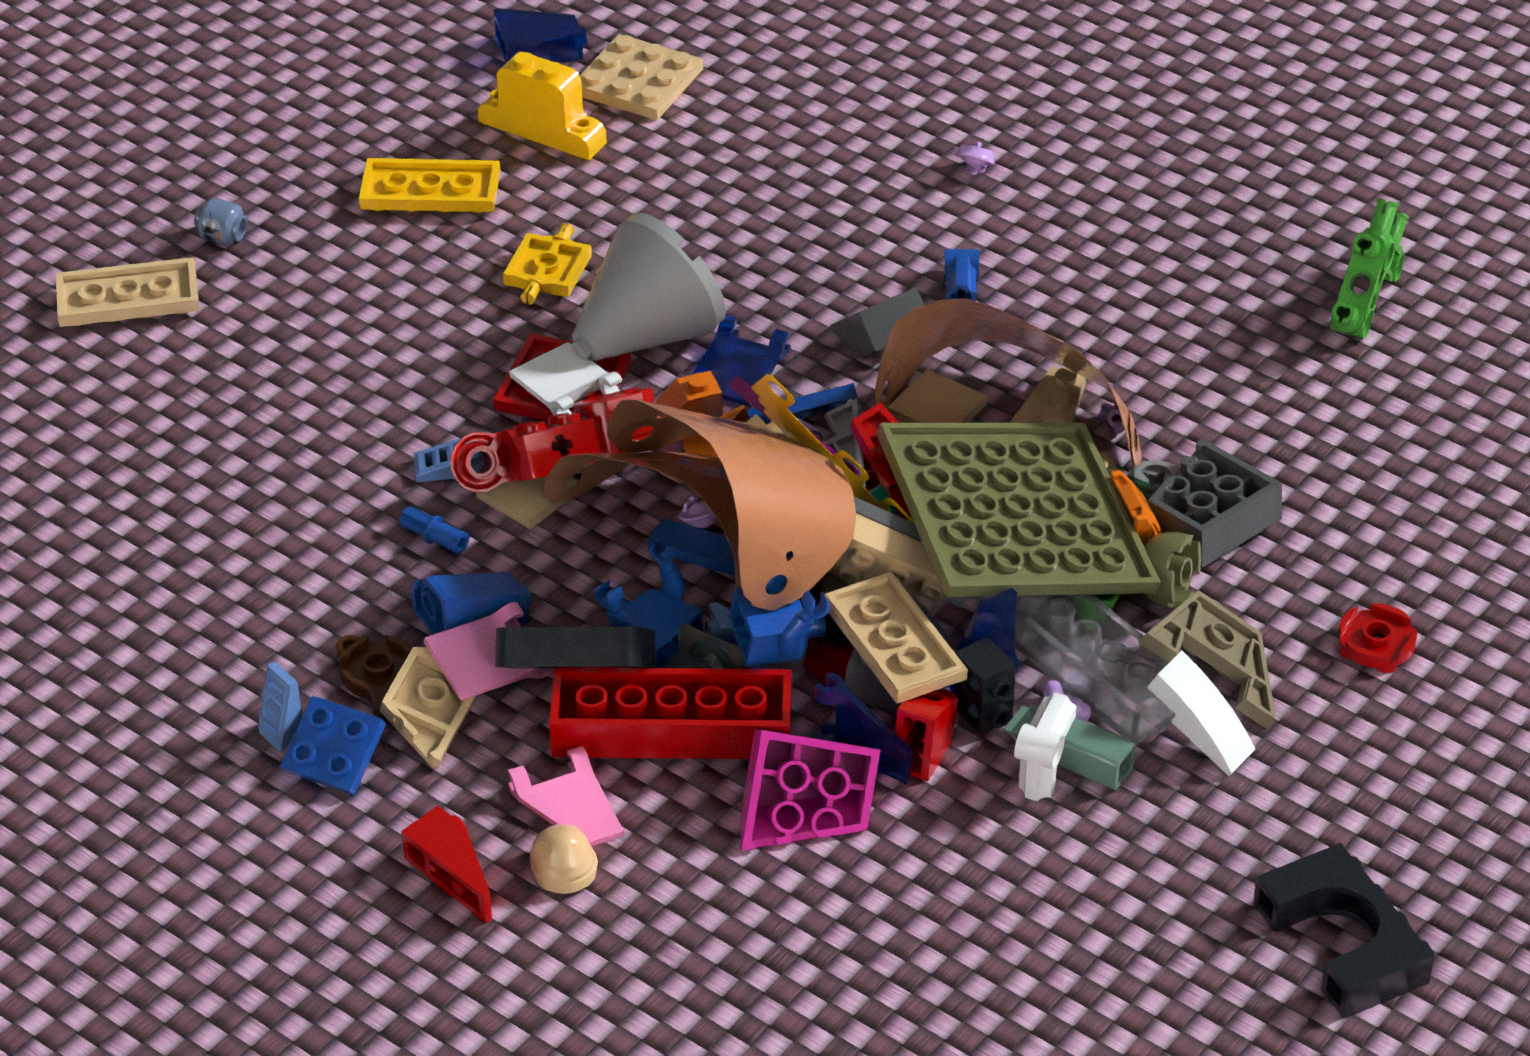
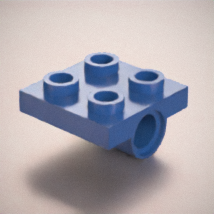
[280,695,386,796]

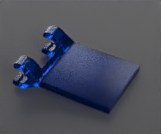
[692,314,791,407]

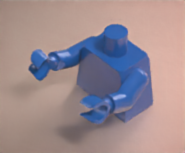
[594,541,703,668]
[728,551,830,667]

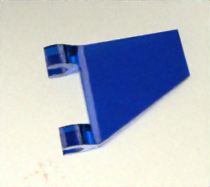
[941,588,1019,693]
[811,673,913,784]

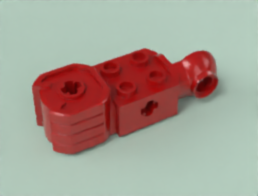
[450,387,656,493]

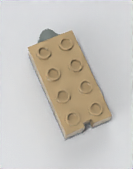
[828,497,966,617]

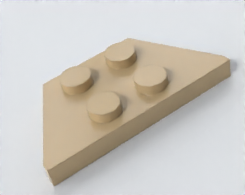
[379,647,477,769]

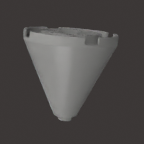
[572,213,726,361]

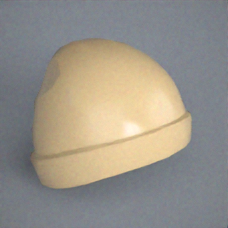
[529,824,598,894]

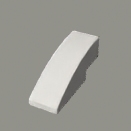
[1147,651,1255,776]

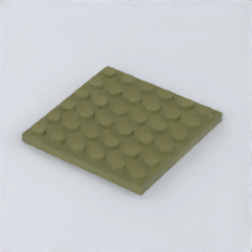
[876,423,1161,597]

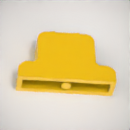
[478,52,607,160]

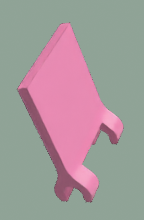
[424,602,551,701]

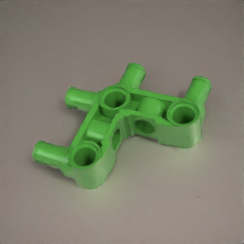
[1329,198,1409,339]

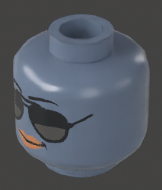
[194,198,248,246]

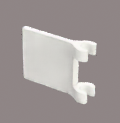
[509,342,622,415]

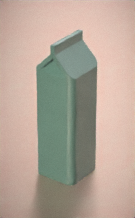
[1003,705,1136,791]

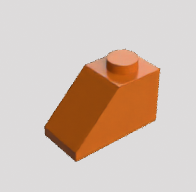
[655,370,723,418]

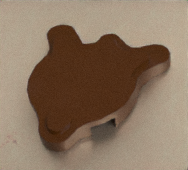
[336,635,412,717]

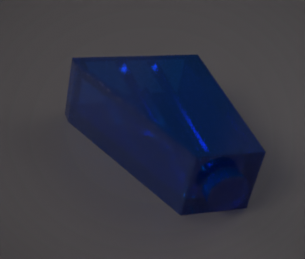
[493,8,587,64]

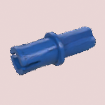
[399,507,469,555]

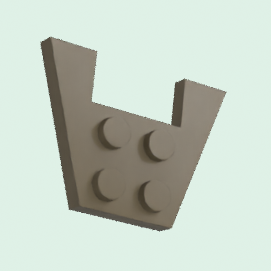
[1138,590,1276,729]

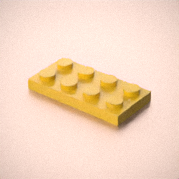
[359,158,501,213]

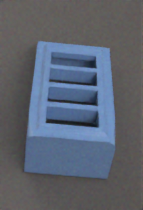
[413,438,484,482]
[259,661,302,751]

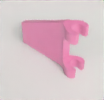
[508,746,624,847]

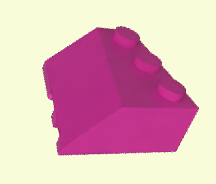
[740,729,880,851]

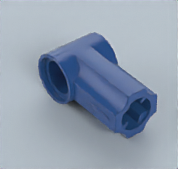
[944,248,980,301]

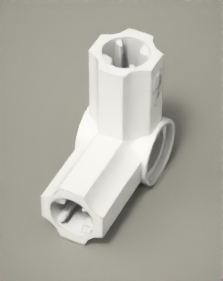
[1014,692,1077,801]

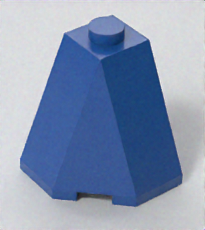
[410,572,532,635]

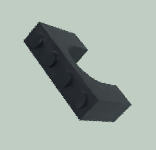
[1253,843,1434,1019]

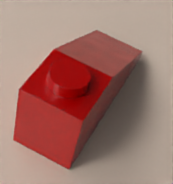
[401,805,492,923]

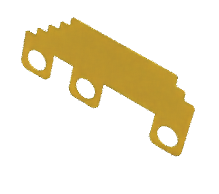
[751,374,914,523]

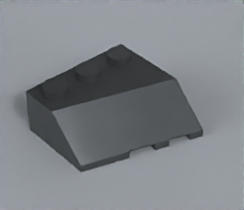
[1148,438,1282,568]

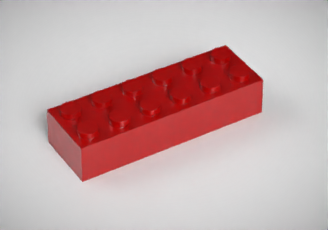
[549,667,792,759]

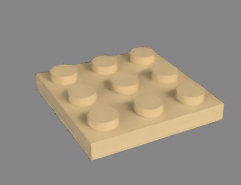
[580,34,703,120]

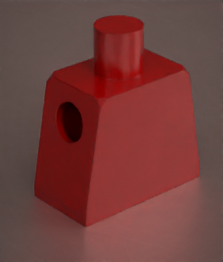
[891,689,958,782]

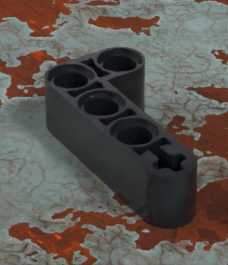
[495,627,655,669]

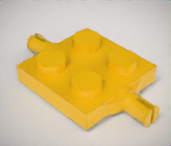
[503,223,592,305]

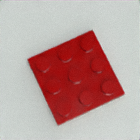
[493,333,631,421]

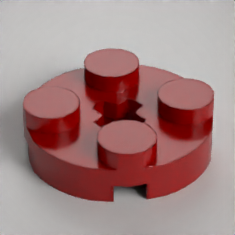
[1338,604,1417,673]

